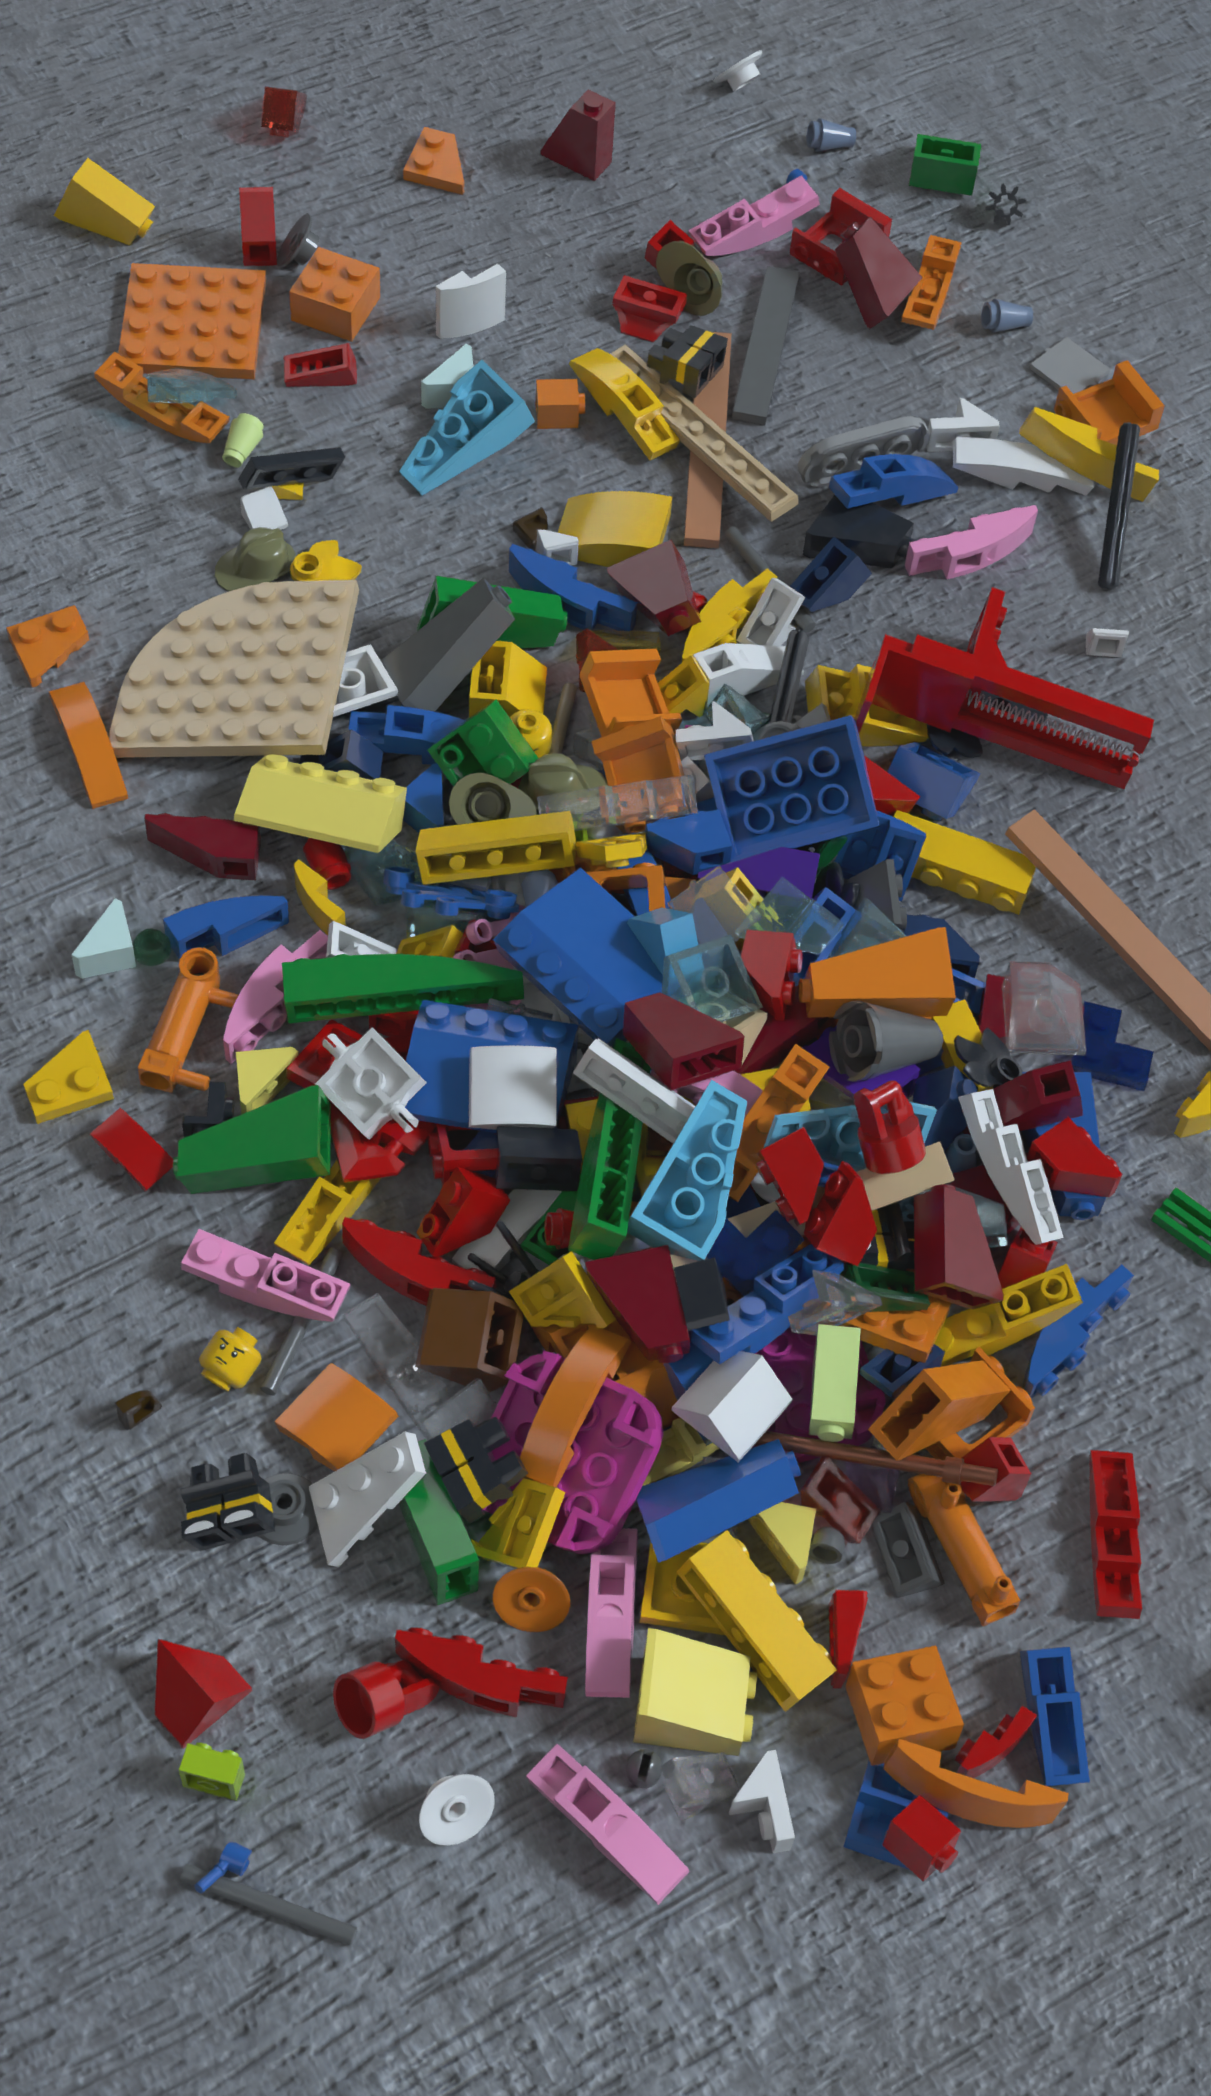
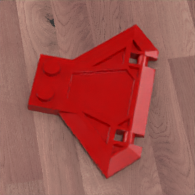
[286,1019,435,1183]

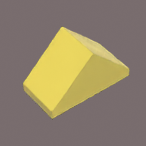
[236,1047,298,1114]
[747,1502,816,1585]

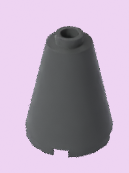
[829,1001,943,1082]

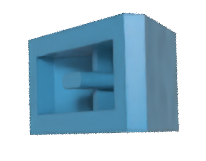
[627,907,702,983]

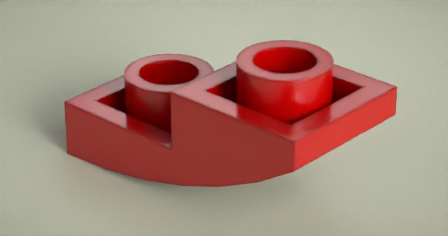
[89,1108,173,1192]
[954,1705,1037,1778]

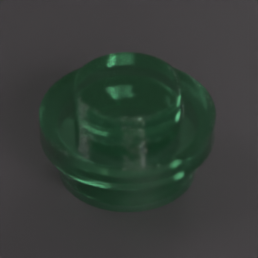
[132,928,171,966]

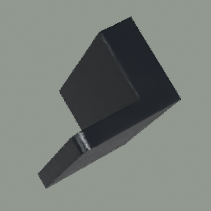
[495,1126,582,1191]

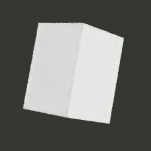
[333,644,398,717]
[672,1351,792,1462]

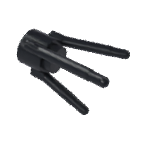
[468,1221,539,1301]

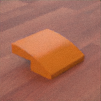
[274,1363,399,1472]

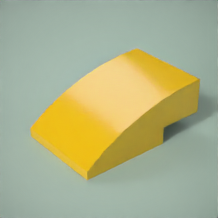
[557,491,672,567]
[805,664,928,747]

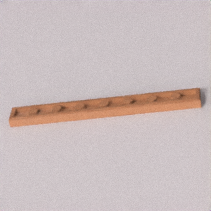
[684,332,732,549]
[1005,809,1211,1052]

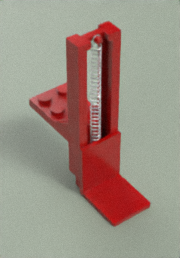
[854,587,1154,789]

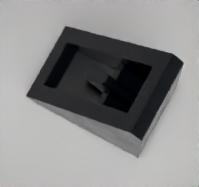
[674,1257,730,1331]

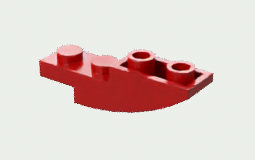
[342,1217,495,1306]
[395,1627,568,1717]

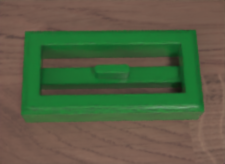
[1151,1187,1211,1263]

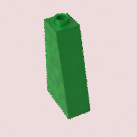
[417,576,567,648]
[173,1085,331,1194]
[399,1439,479,1606]

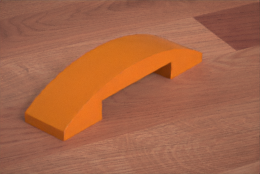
[901,235,962,330]
[94,352,230,443]
[49,682,128,809]
[728,1044,829,1202]
[520,1325,631,1488]
[883,1739,1069,1828]

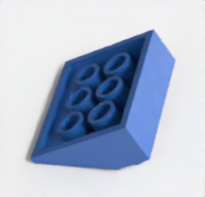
[704,715,880,862]
[493,868,691,1047]
[405,1000,578,1133]

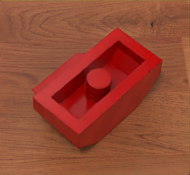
[612,275,687,342]

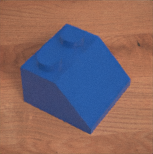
[887,742,981,821]

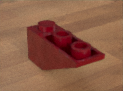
[144,813,261,881]
[963,1060,1083,1135]

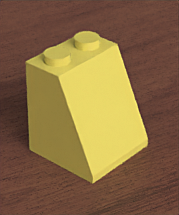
[633,1628,757,1756]

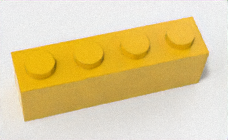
[894,810,1036,915]
[415,811,577,885]
[677,1530,837,1712]

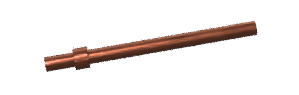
[753,1431,998,1486]

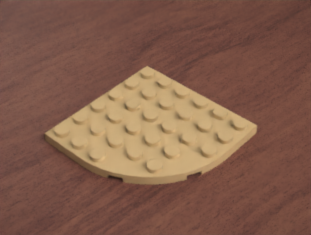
[108,580,359,758]

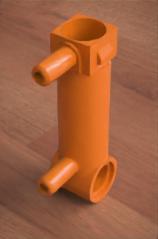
[138,947,239,1093]
[908,1474,1021,1627]

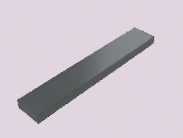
[732,266,800,425]

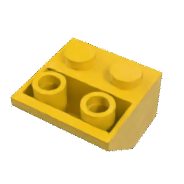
[469,641,547,722]

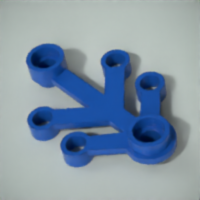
[383,866,519,919]

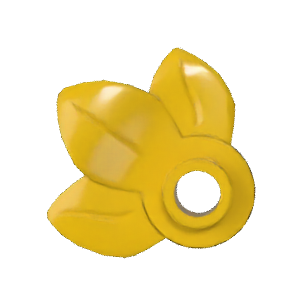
[290,540,362,581]

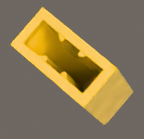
[54,158,155,246]

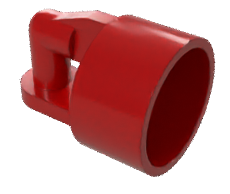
[854,1080,926,1174]
[333,1660,439,1739]

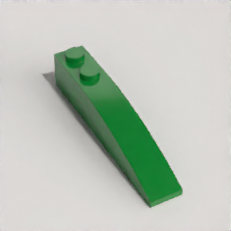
[282,954,524,1024]
[568,1038,651,1260]

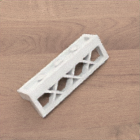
[573,1038,696,1144]

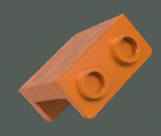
[1054,360,1165,445]
[579,648,682,737]
[591,716,693,834]

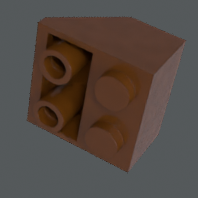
[415,1288,524,1394]

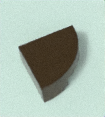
[513,507,548,551]
[115,1390,162,1430]

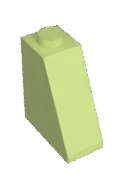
[809,1324,861,1442]

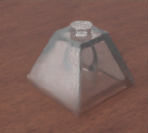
[1002,961,1086,1055]

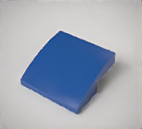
[833,810,926,902]
[843,1760,948,1877]

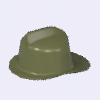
[656,241,722,316]
[215,527,296,591]
[519,753,610,813]
[449,773,537,825]

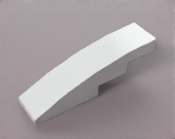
[953,437,1094,496]
[958,1089,1063,1245]

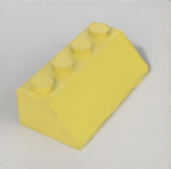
[234,754,407,853]

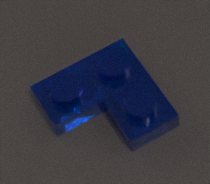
[1071,1001,1154,1091]
[705,1210,805,1297]

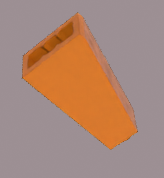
[798,927,956,1018]
[868,1360,1011,1461]

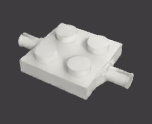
[315,1027,427,1140]

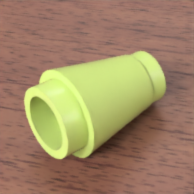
[222,413,264,468]

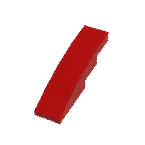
[1089,1450,1143,1619]

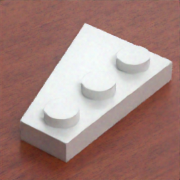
[309,1431,426,1567]

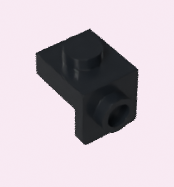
[182,1082,235,1138]

